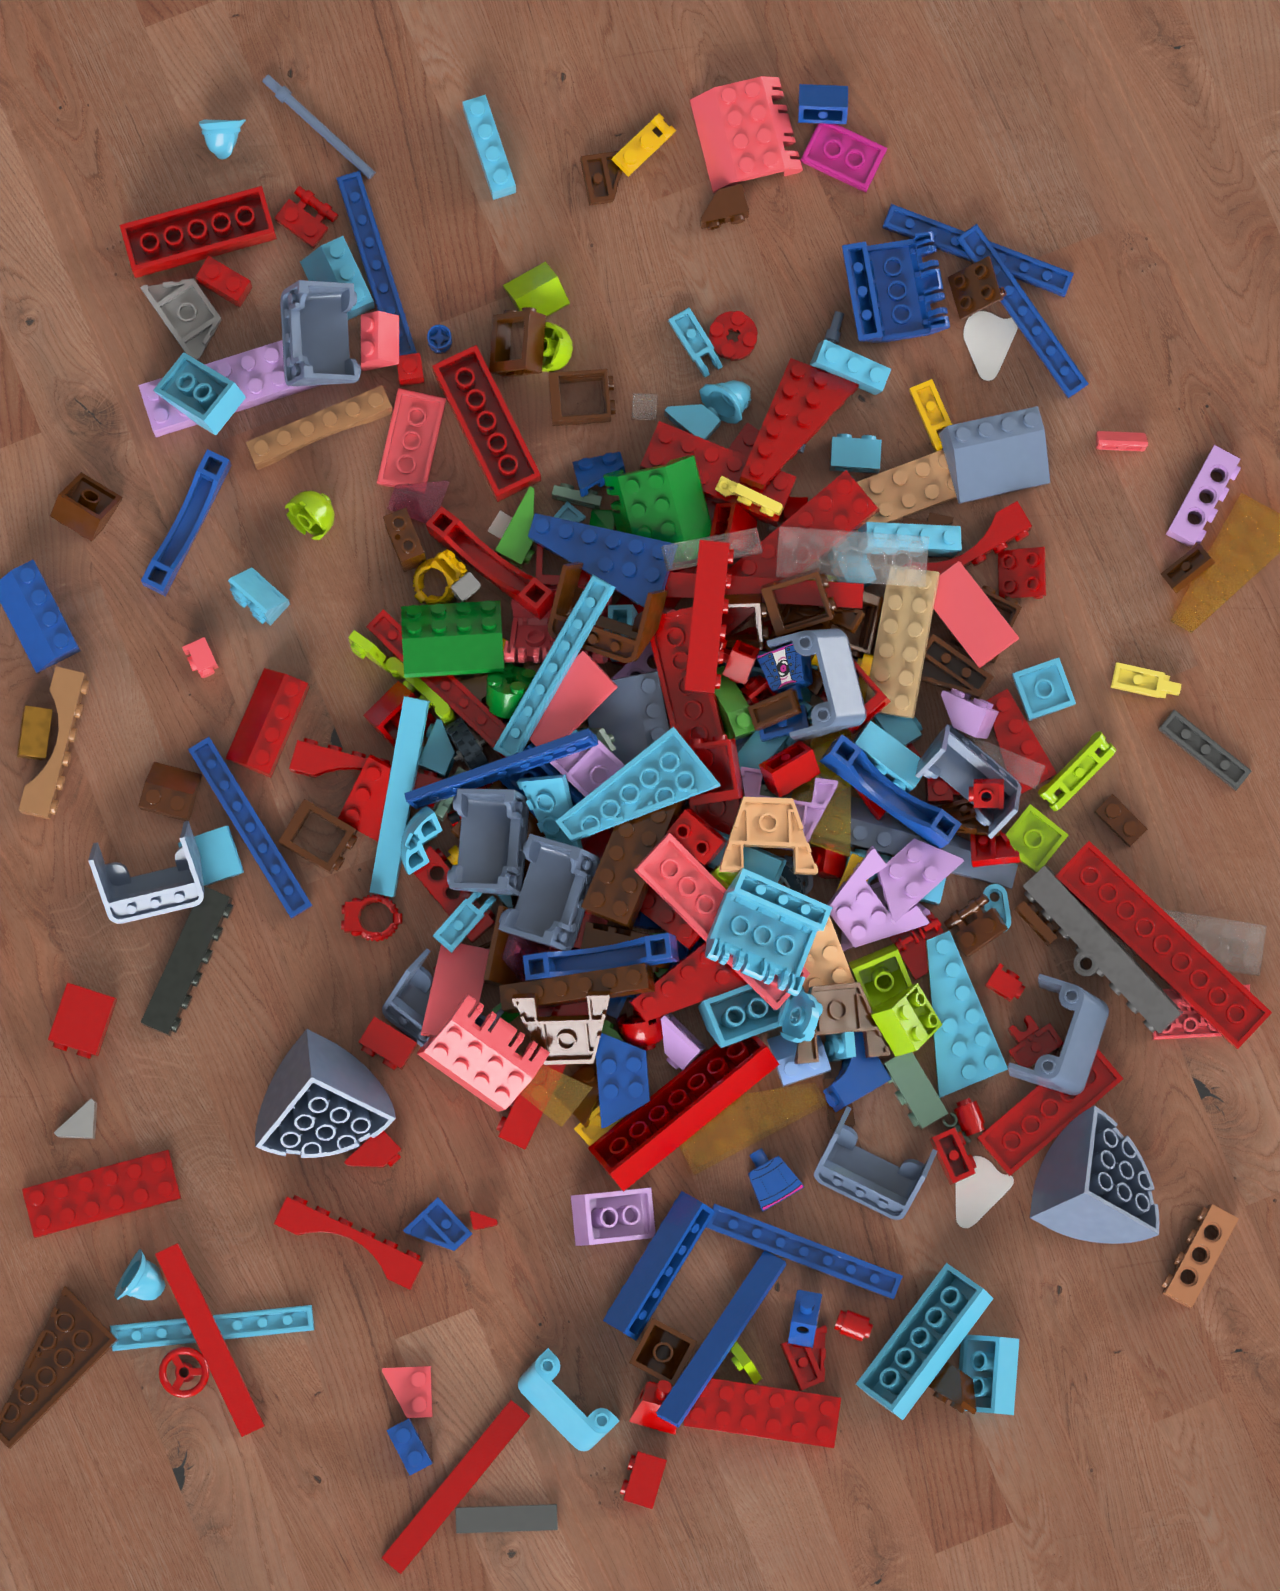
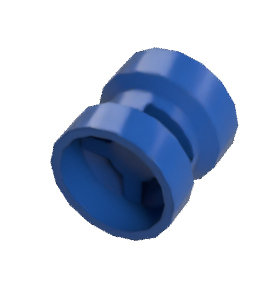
[427,324,452,354]

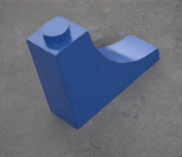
[823,1032,891,1112]

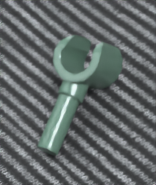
[943,1113,972,1144]

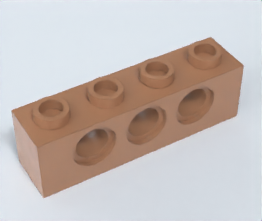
[1162,1204,1239,1308]

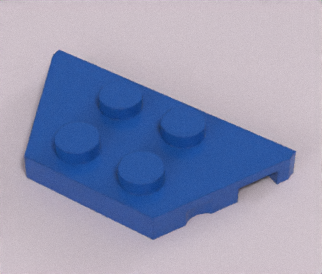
[596,1032,650,1128]

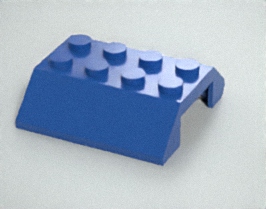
[842,231,950,343]

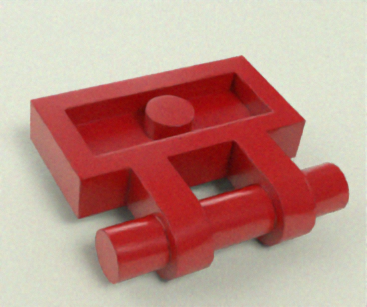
[274,186,339,249]

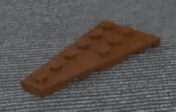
[0,1286,118,1449]

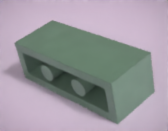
[883,1052,948,1130]

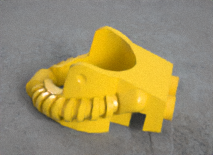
[413,549,468,605]

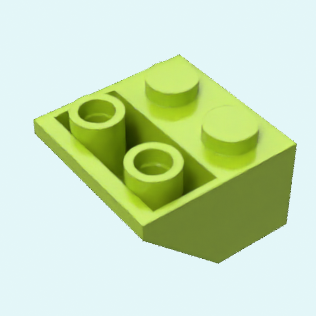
[871,983,942,1057]

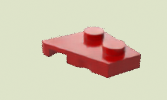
[780,1325,827,1391]

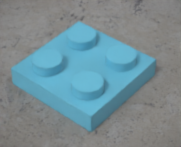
[1012,657,1076,721]

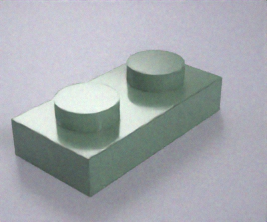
[552,483,602,510]

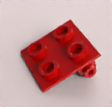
[998,547,1046,599]
[890,912,944,980]

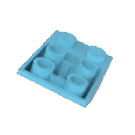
[228,568,290,626]

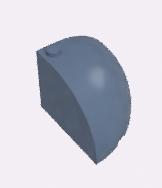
[255,1029,396,1158]
[1030,1106,1159,1244]

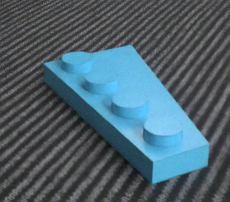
[516,774,583,849]

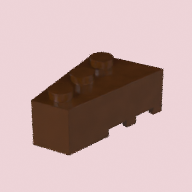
[921,634,994,699]
[581,922,670,972]

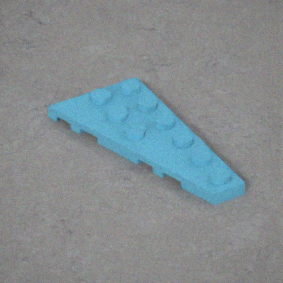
[555,727,721,842]

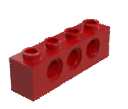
[413,846,495,943]

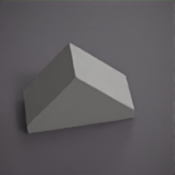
[54,1098,97,1139]

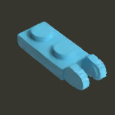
[668,307,723,377]
[433,892,496,953]

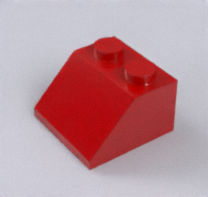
[363,681,436,749]

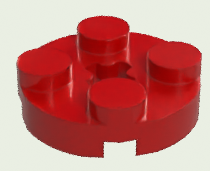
[709,311,758,361]

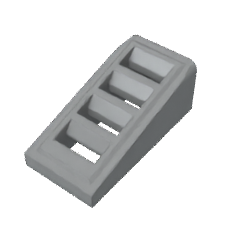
[451,572,481,603]

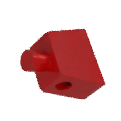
[709,503,760,554]
[629,1380,678,1435]

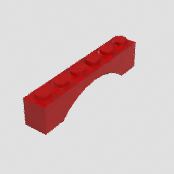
[901,501,1032,575]
[425,506,555,620]
[289,738,442,810]
[274,1195,424,1290]

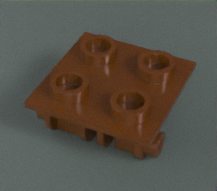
[948,256,1007,320]

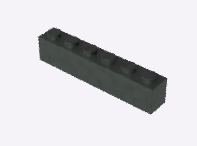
[141,886,234,1036]

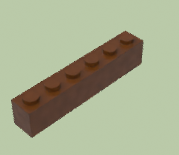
[499,963,655,1014]

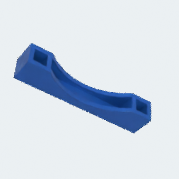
[141,449,232,597]
[819,734,962,849]
[523,933,679,981]

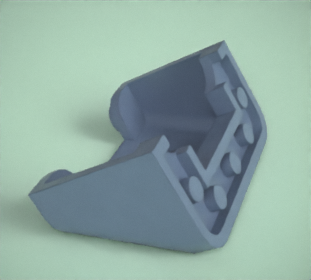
[280,280,361,386]
[447,788,529,896]
[498,834,600,951]

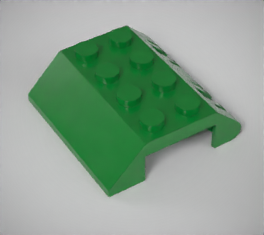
[603,455,712,565]
[401,600,504,678]

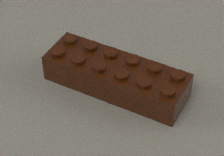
[581,799,686,930]

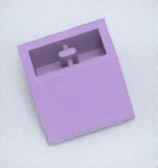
[941,688,999,739]

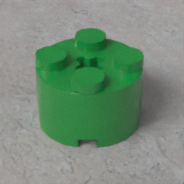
[486,662,536,719]

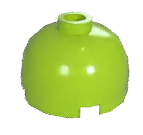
[542,322,573,372]
[285,491,335,540]

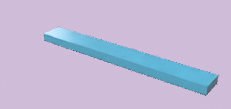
[493,575,616,757]
[369,696,430,897]
[110,1305,314,1351]

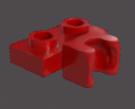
[1008,1014,1064,1068]

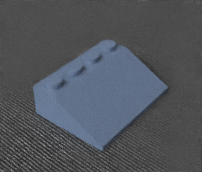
[939,406,1050,504]
[587,671,669,765]

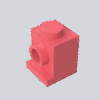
[182,637,219,678]

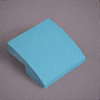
[178,826,244,886]

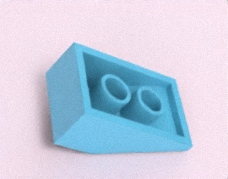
[153,352,246,435]

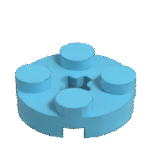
[778,991,823,1043]

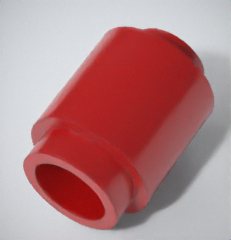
[953,1097,985,1136]
[834,1310,873,1342]

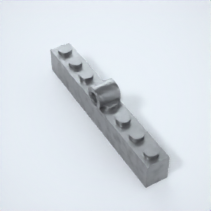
[1023,866,1183,1033]

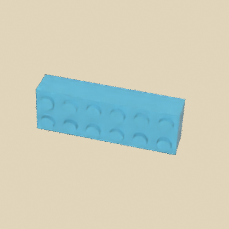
[856,1263,994,1420]

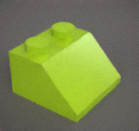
[848,944,913,1013]

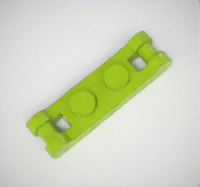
[385,657,456,724]
[1038,731,1116,811]

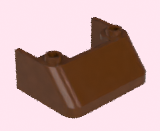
[548,562,668,663]

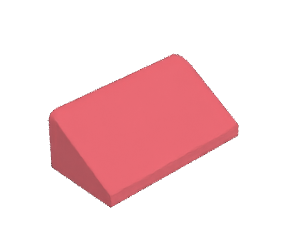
[1096,431,1148,452]

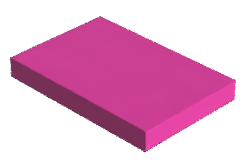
[801,123,887,193]

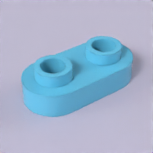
[982,884,1011,933]

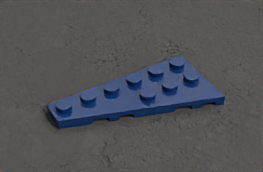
[528,513,677,607]

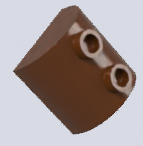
[629,1318,697,1387]

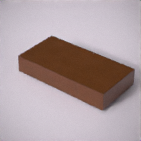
[748,688,802,731]

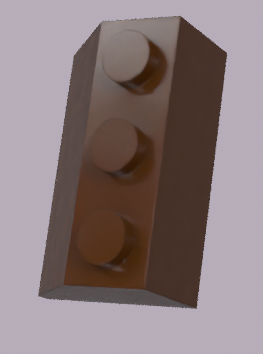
[484,906,528,986]

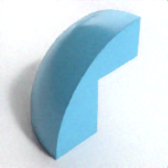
[401,806,443,875]

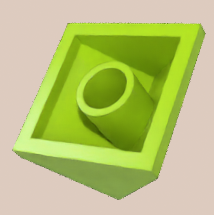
[503,262,570,317]

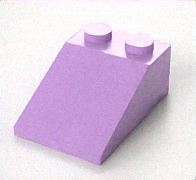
[571,1188,656,1246]

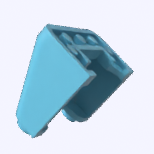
[518,1348,620,1451]

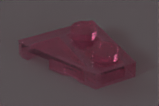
[387,480,450,524]
[502,934,551,982]

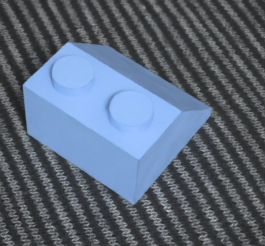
[767,1035,831,1087]

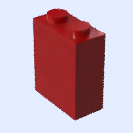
[48,982,117,1059]

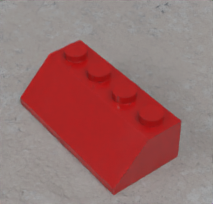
[225,668,310,778]

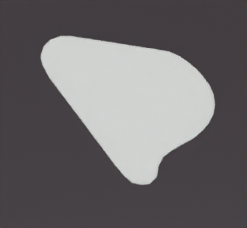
[963,311,1018,381]
[955,1156,1014,1228]

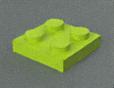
[1005,804,1069,873]

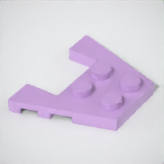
[741,767,838,850]
[827,846,929,948]

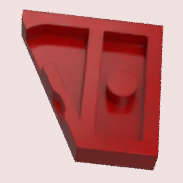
[970,830,1021,867]

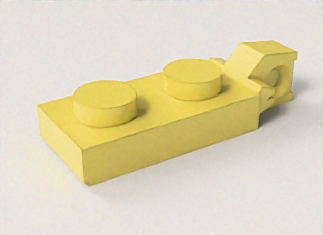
[715,476,783,517]
[1110,662,1182,698]

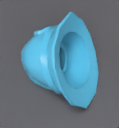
[199,119,246,160]
[699,380,752,424]
[114,1249,165,1300]

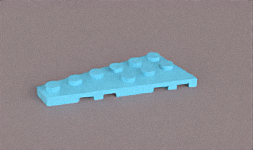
[926,931,1008,1098]

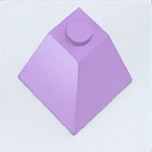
[661,1013,706,1070]

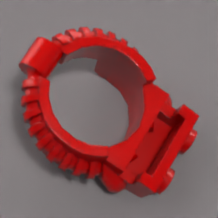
[341,894,403,942]

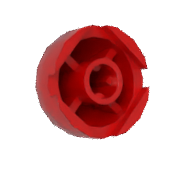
[616,1010,664,1051]

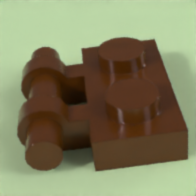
[944,894,1008,957]

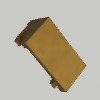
[17,705,53,760]

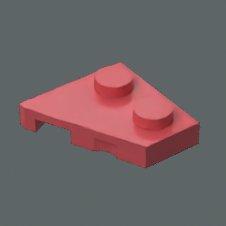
[382,1366,433,1418]

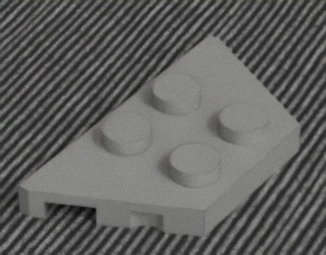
[140,278,222,361]

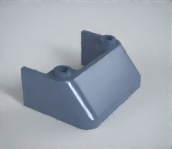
[767,629,866,742]
[915,724,1021,839]
[88,821,205,924]
[382,949,505,1047]
[1008,974,1109,1095]
[814,1106,937,1220]

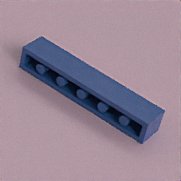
[603,1191,715,1341]

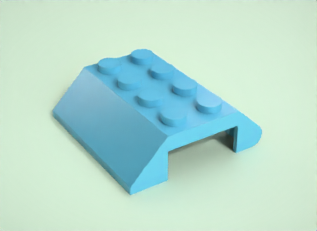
[705,868,833,996]

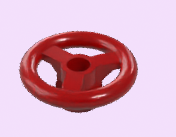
[159,1347,209,1398]

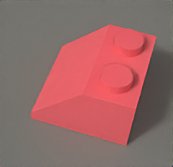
[361,311,399,372]

